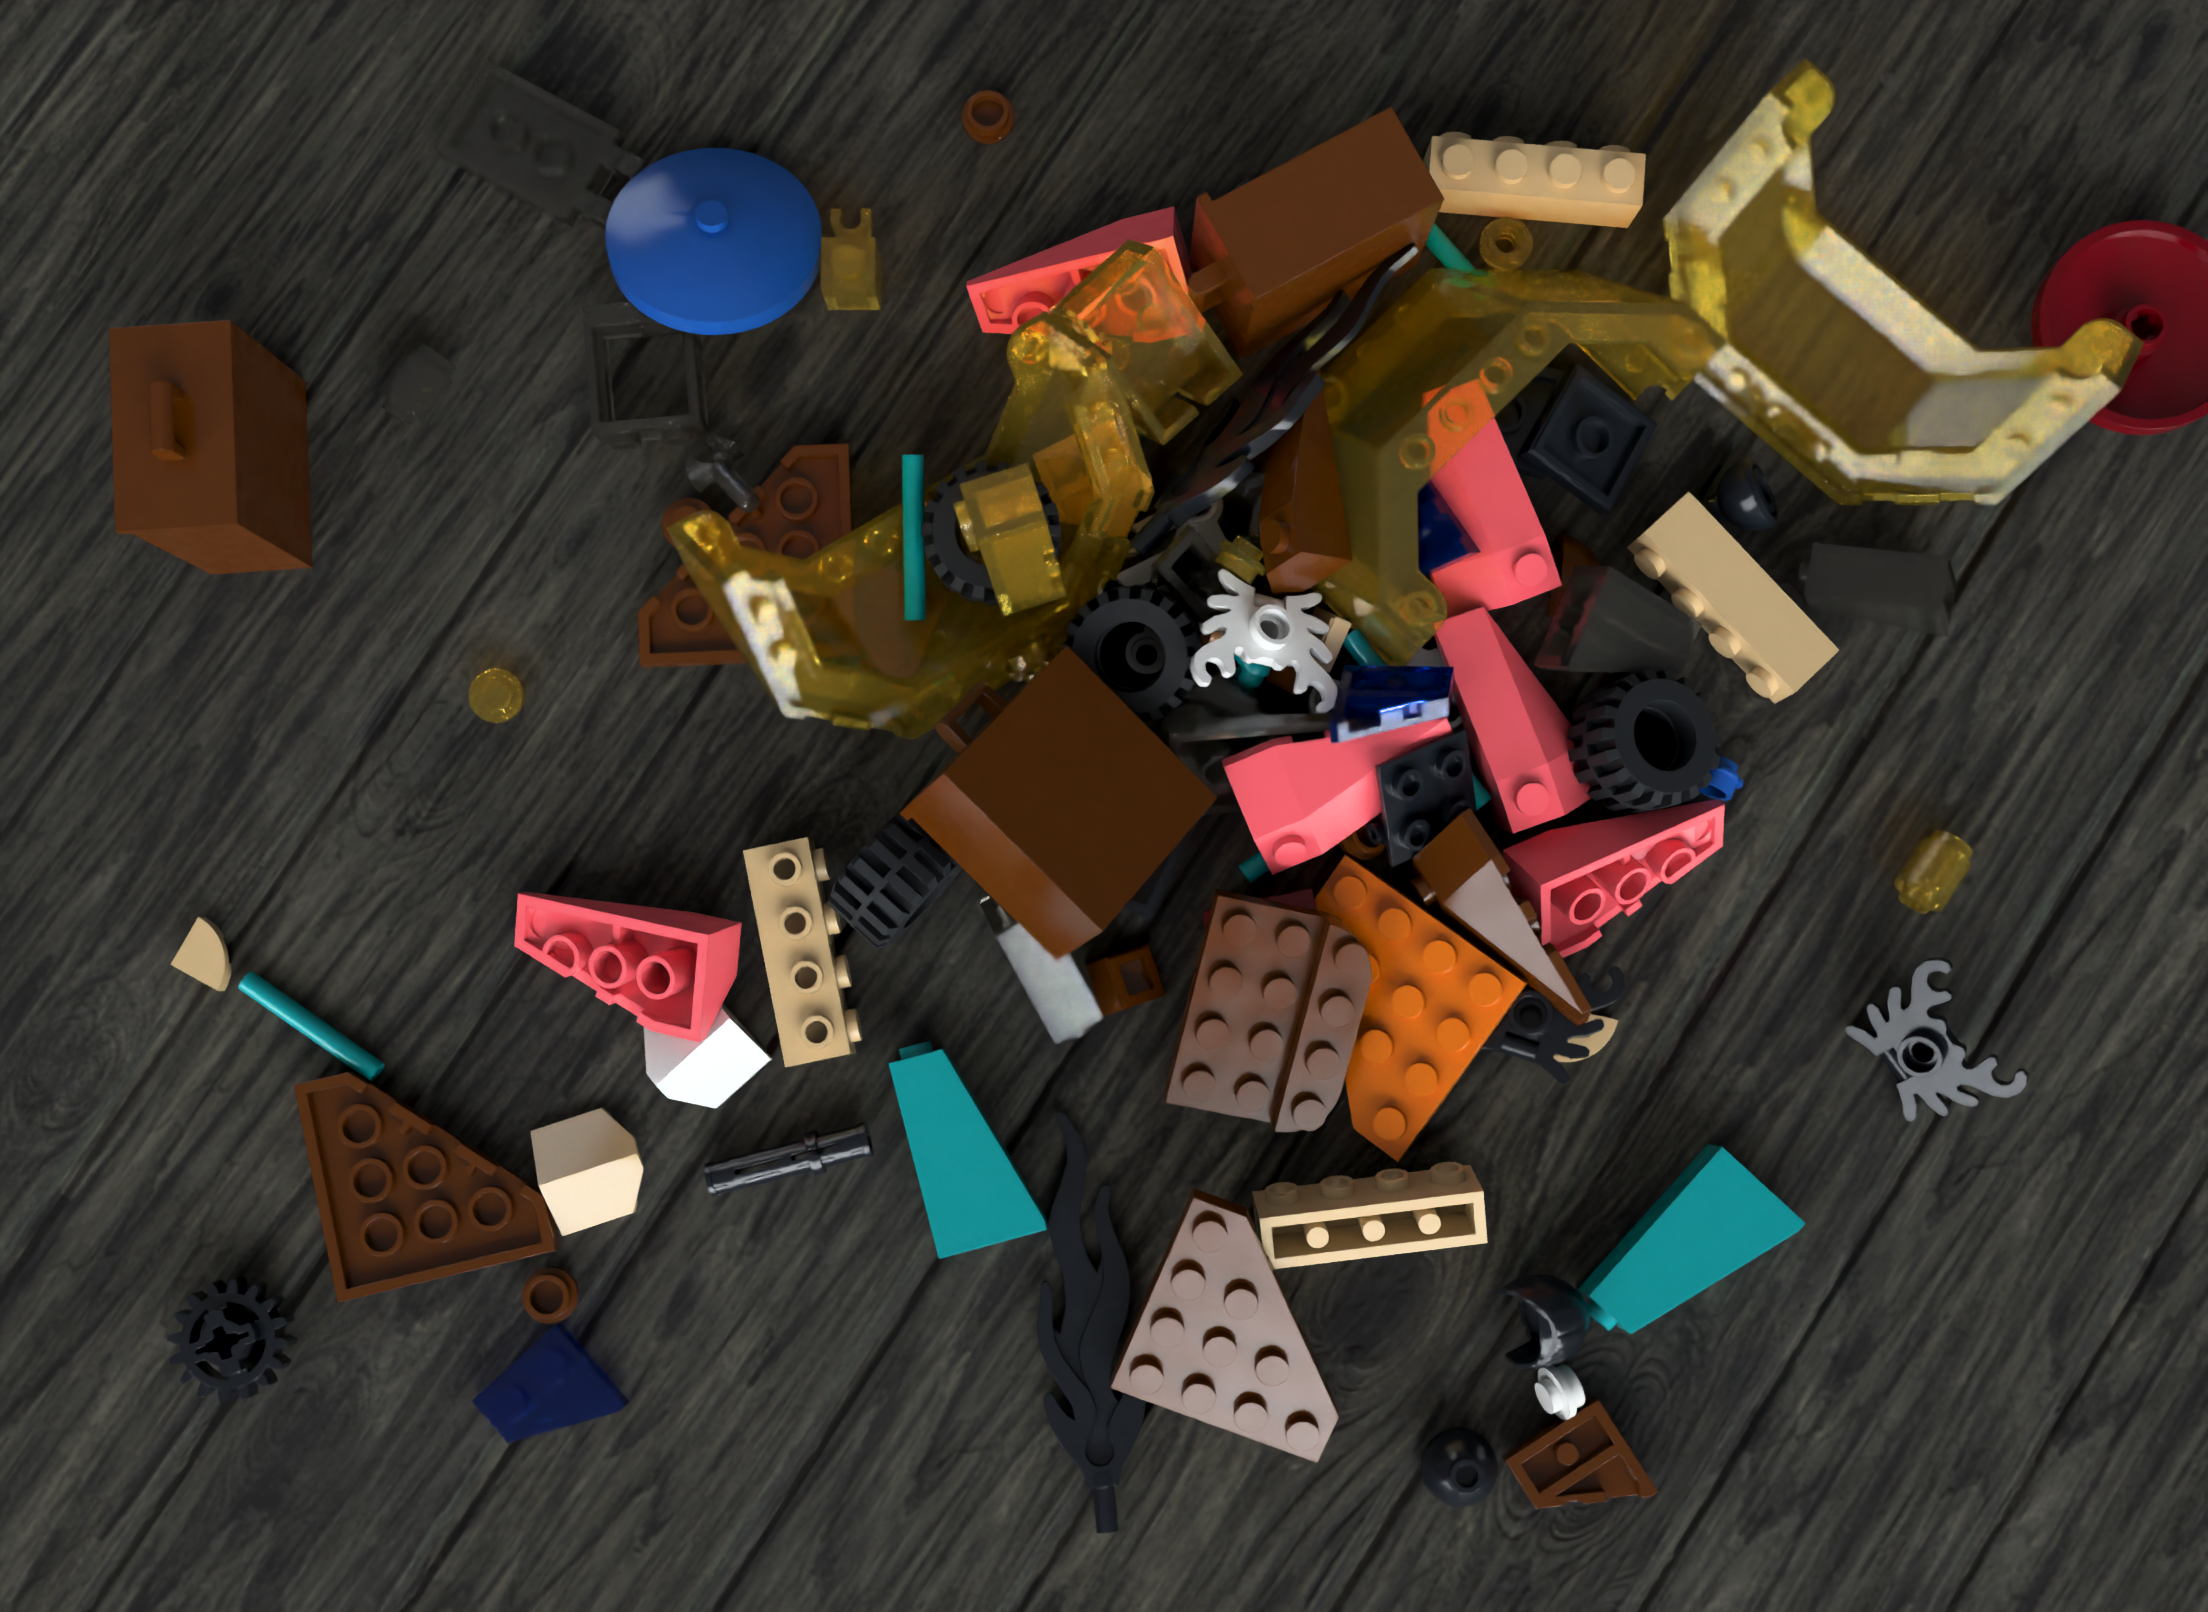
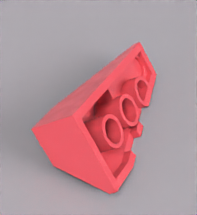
[1425,379,1562,618]
[1222,711,1453,875]
[1503,799,1725,958]

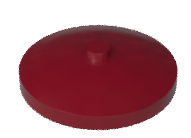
[2031,220,2208,435]

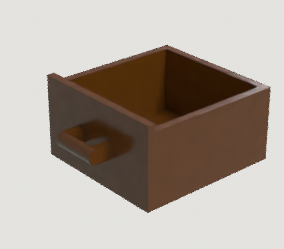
[1186,107,1444,359]
[109,320,313,575]
[900,646,1218,961]

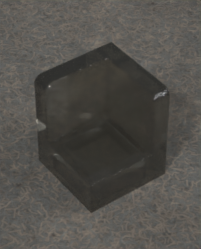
[1217,471,1265,550]

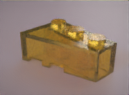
[953,463,1067,616]

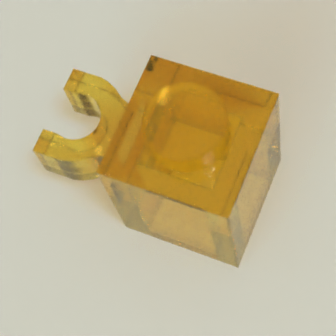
[821,208,881,310]

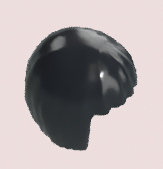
[1496,1274,1590,1370]

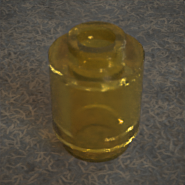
[1894,830,1973,914]

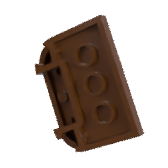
[1163,889,1372,1132]

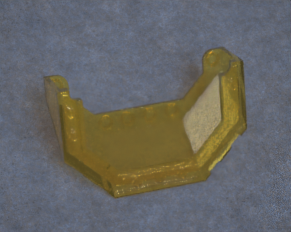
[1663,58,2144,505]
[1311,268,1728,674]
[667,311,1155,740]

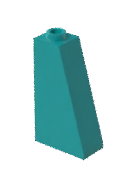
[888,1041,1048,1259]
[1577,1144,1806,1334]

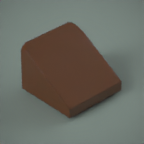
[1087,944,1166,1016]

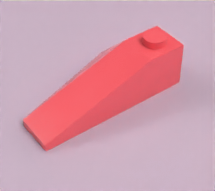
[966,206,1200,342]
[1430,606,1591,834]
[514,892,742,1042]

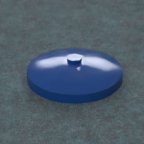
[605,148,823,335]

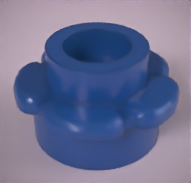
[1698,755,1744,801]

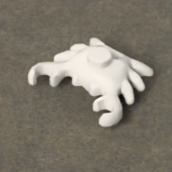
[1190,569,1338,715]

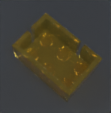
[1048,239,1243,446]

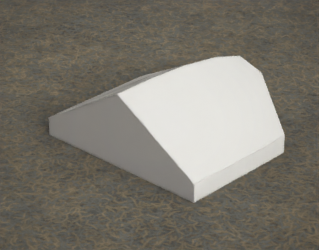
[644,1003,772,1109]

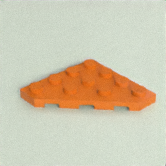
[1314,855,1528,1162]

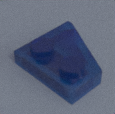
[1330,665,1455,743]
[472,1323,630,1443]

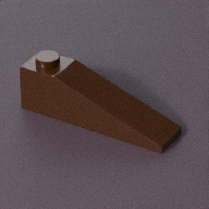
[1258,369,1353,600]
[1409,808,1592,1027]

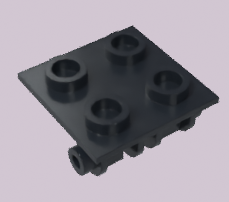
[1366,728,1478,867]

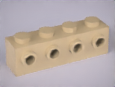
[1423,132,1646,228]
[1627,492,1839,704]
[743,837,862,1067]
[1252,1162,1488,1269]

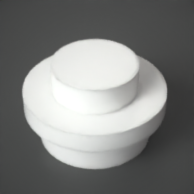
[1535,1364,1585,1420]

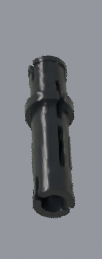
[704,1122,874,1197]

